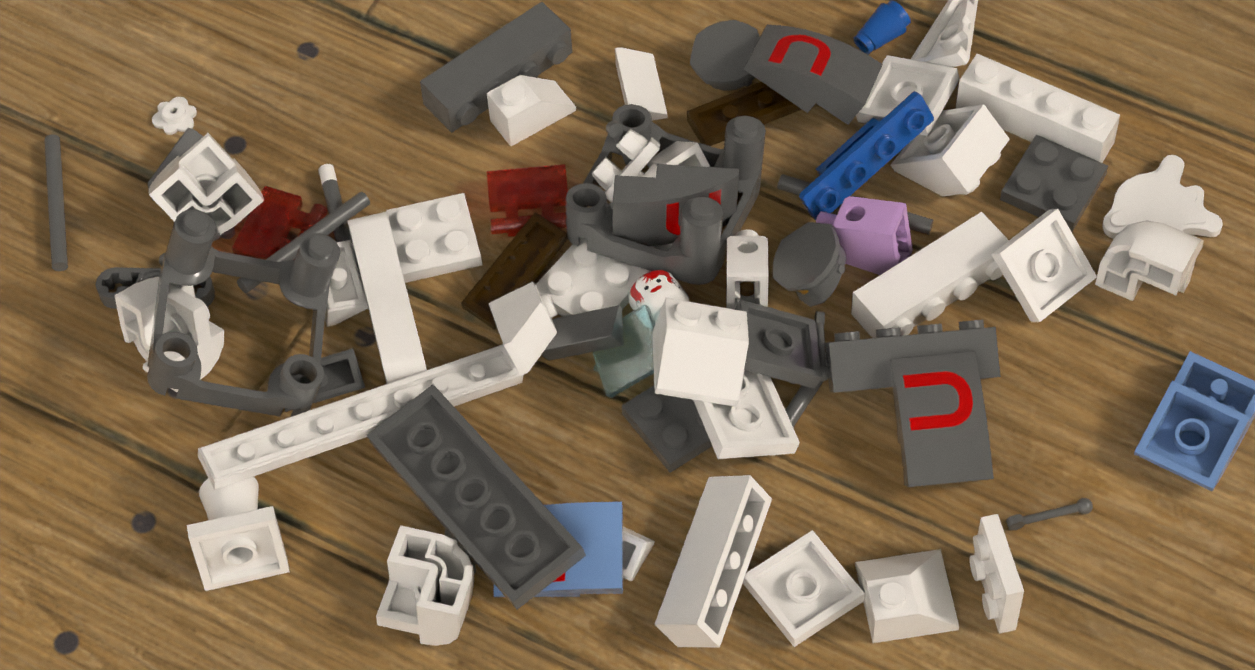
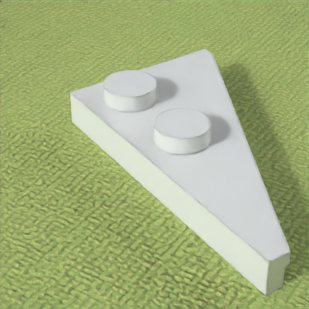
[910,0,978,68]

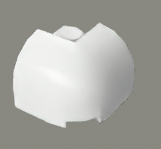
[149,133,264,235]
[1095,220,1204,301]
[115,277,224,392]
[376,525,474,646]

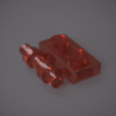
[487,164,568,237]
[232,186,328,260]

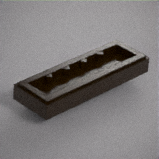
[461,212,568,330]

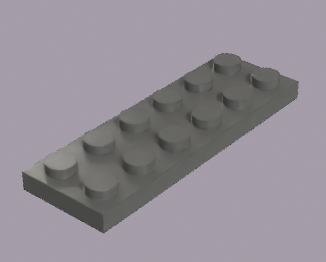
[366,384,586,610]

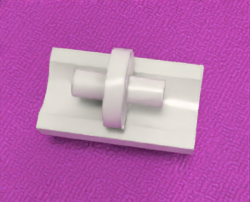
[592,129,660,203]

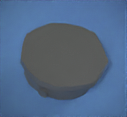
[690,20,760,91]
[773,222,846,307]

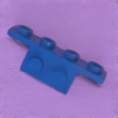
[799,91,934,221]

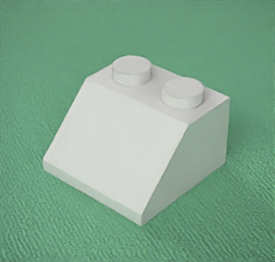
[890,104,1010,197]
[652,298,749,407]

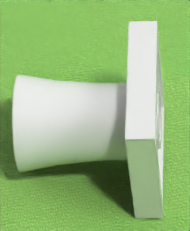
[187,477,290,591]

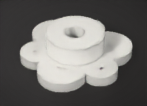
[152,97,197,135]

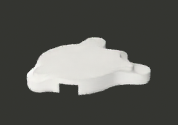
[1102,155,1223,239]

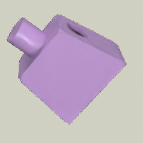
[816,196,913,275]

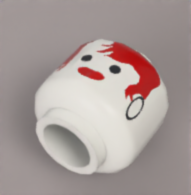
[629,270,689,330]

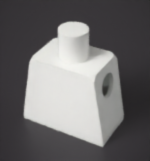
[727,229,768,309]

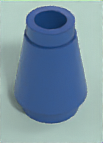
[853,0,911,55]

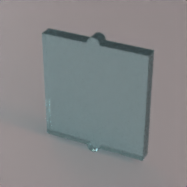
[592,304,655,398]

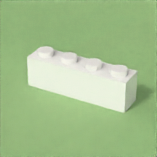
[956,54,1120,163]
[851,212,1009,338]
[655,475,772,648]

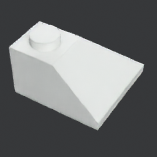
[855,549,959,643]

